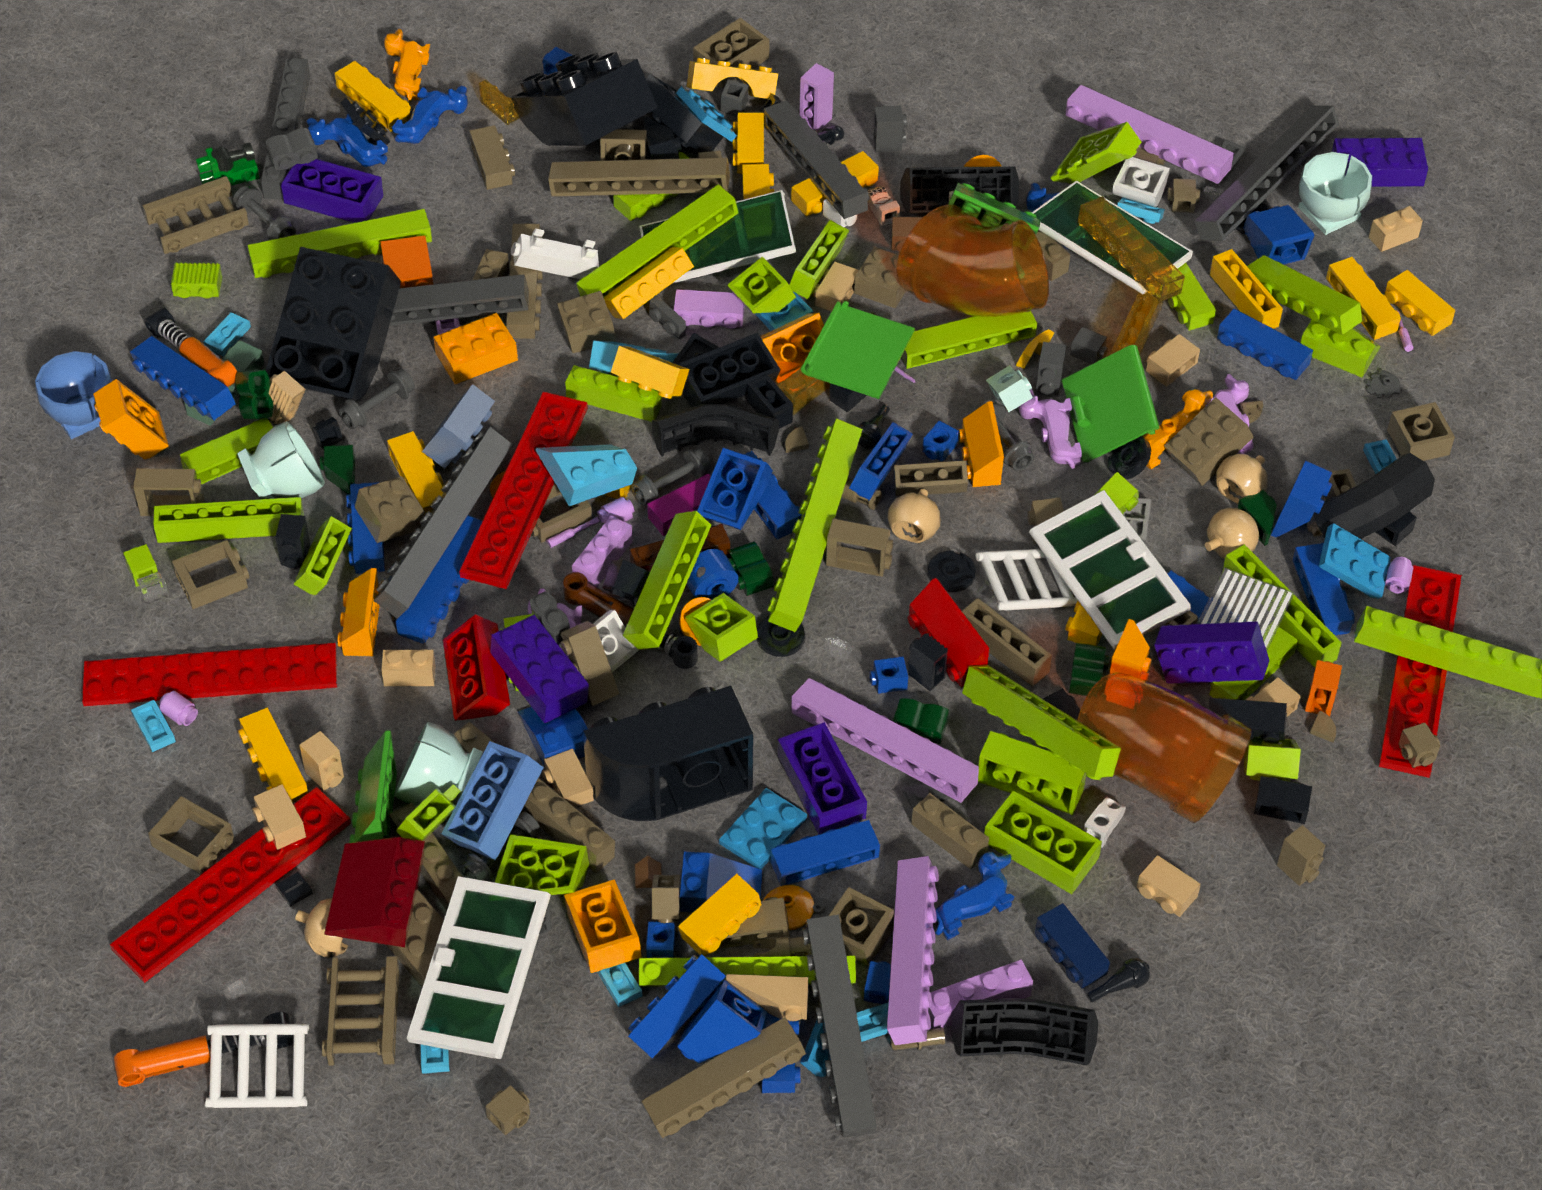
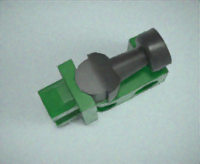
[195,142,260,186]

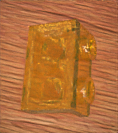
[479,79,520,125]

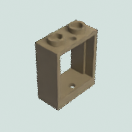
[133,469,205,516]
[531,483,592,543]
[826,518,894,577]
[172,540,250,609]
[148,796,234,874]

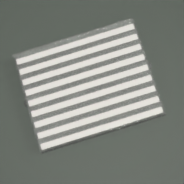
[1197,568,1294,650]

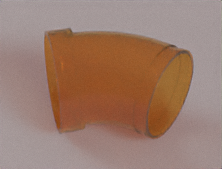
[897,205,1049,317]
[1077,672,1251,823]

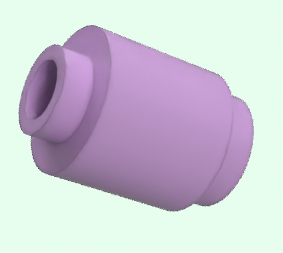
[597,497,635,524]
[1385,557,1413,594]
[159,691,198,726]

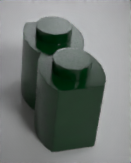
[235,370,274,420]
[728,541,774,596]
[1069,643,1110,698]
[893,698,949,744]

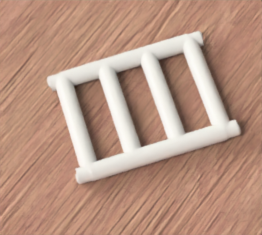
[975,548,1078,611]
[205,1024,309,1108]

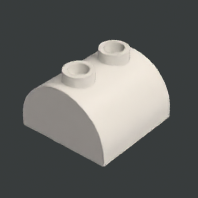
[1112,157,1170,207]
[593,610,639,672]

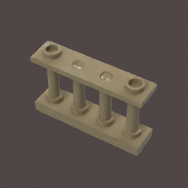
[142,176,249,254]
[322,956,399,1066]

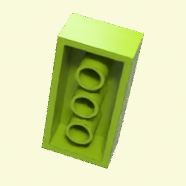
[978,731,1086,815]
[984,790,1102,895]

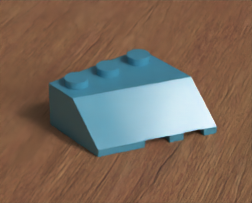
[589,340,679,377]
[536,445,637,506]

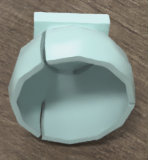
[1298,152,1372,235]
[237,421,325,499]
[394,722,483,814]

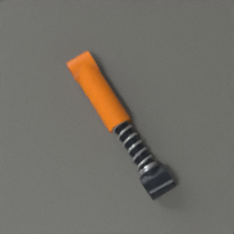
[144,307,237,387]
[114,1012,294,1087]

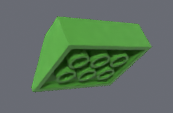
[945,183,1041,250]
[350,731,397,843]

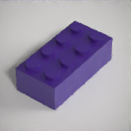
[1332,138,1428,187]
[281,159,384,223]
[490,615,589,724]
[1154,621,1269,684]
[777,722,867,835]

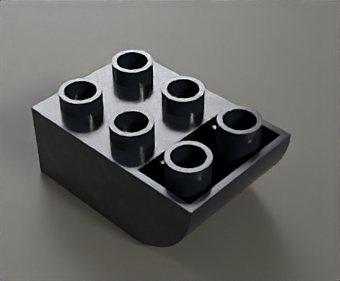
[510,52,658,146]
[266,247,401,401]
[583,686,753,821]

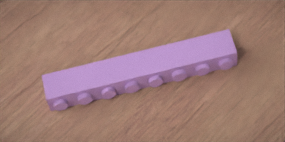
[1066,85,1234,184]
[792,678,979,803]
[887,856,939,1045]

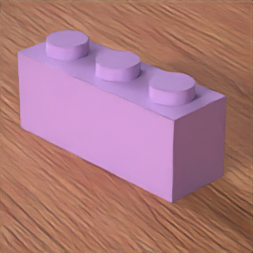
[800,63,834,132]
[674,289,745,329]
[572,516,632,587]

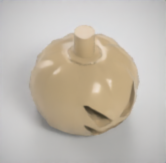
[1216,454,1267,504]
[888,489,941,543]
[1205,508,1259,559]
[295,898,348,958]

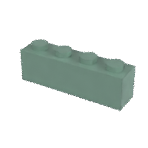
[184,340,264,426]

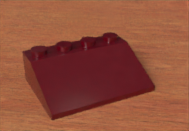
[324,837,425,948]

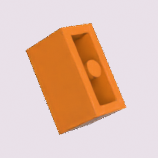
[1305,660,1342,717]

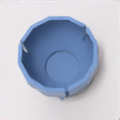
[35,351,112,439]

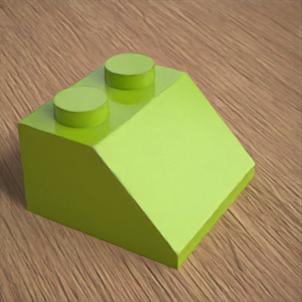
[727,256,796,314]
[685,593,758,662]
[1244,738,1301,782]

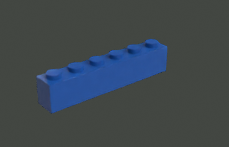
[130,336,236,420]
[396,515,483,644]

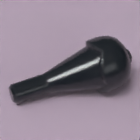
[858,405,890,449]
[1087,957,1150,1003]

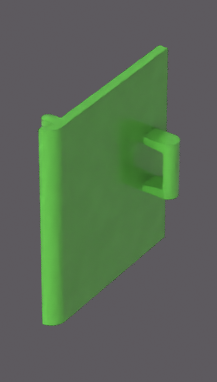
[801,301,915,399]
[1062,345,1160,462]

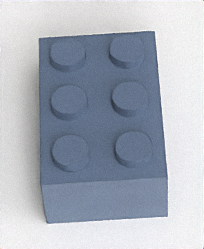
[422,384,495,469]

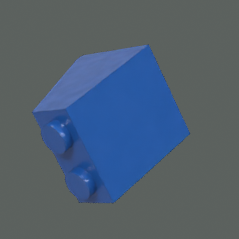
[1243,205,1314,265]
[677,979,767,1063]

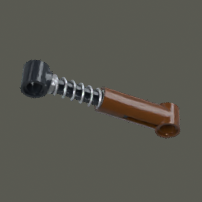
[563,572,698,669]

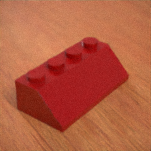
[907,578,989,687]
[443,614,510,721]

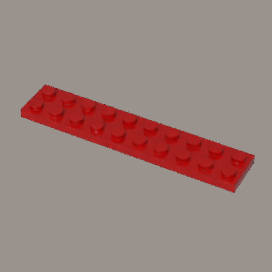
[459,392,588,589]
[1379,565,1462,778]
[82,643,337,706]
[110,787,351,983]

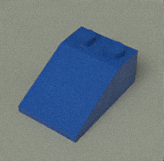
[697,448,773,530]
[1270,461,1332,537]
[518,707,588,768]
[680,852,762,913]

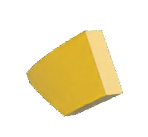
[1016,329,1055,369]

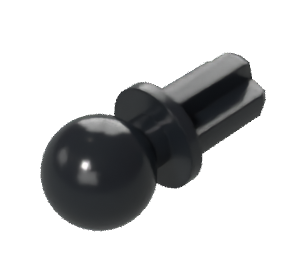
[818,125,844,145]

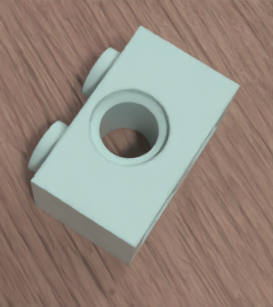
[986,365,1033,412]

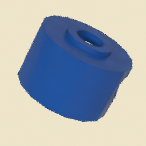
[687,549,738,600]

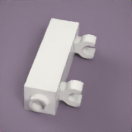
[511,229,599,279]

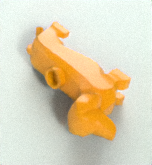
[384,29,430,100]
[1143,389,1213,469]

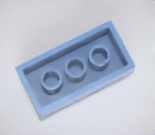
[441,741,544,860]

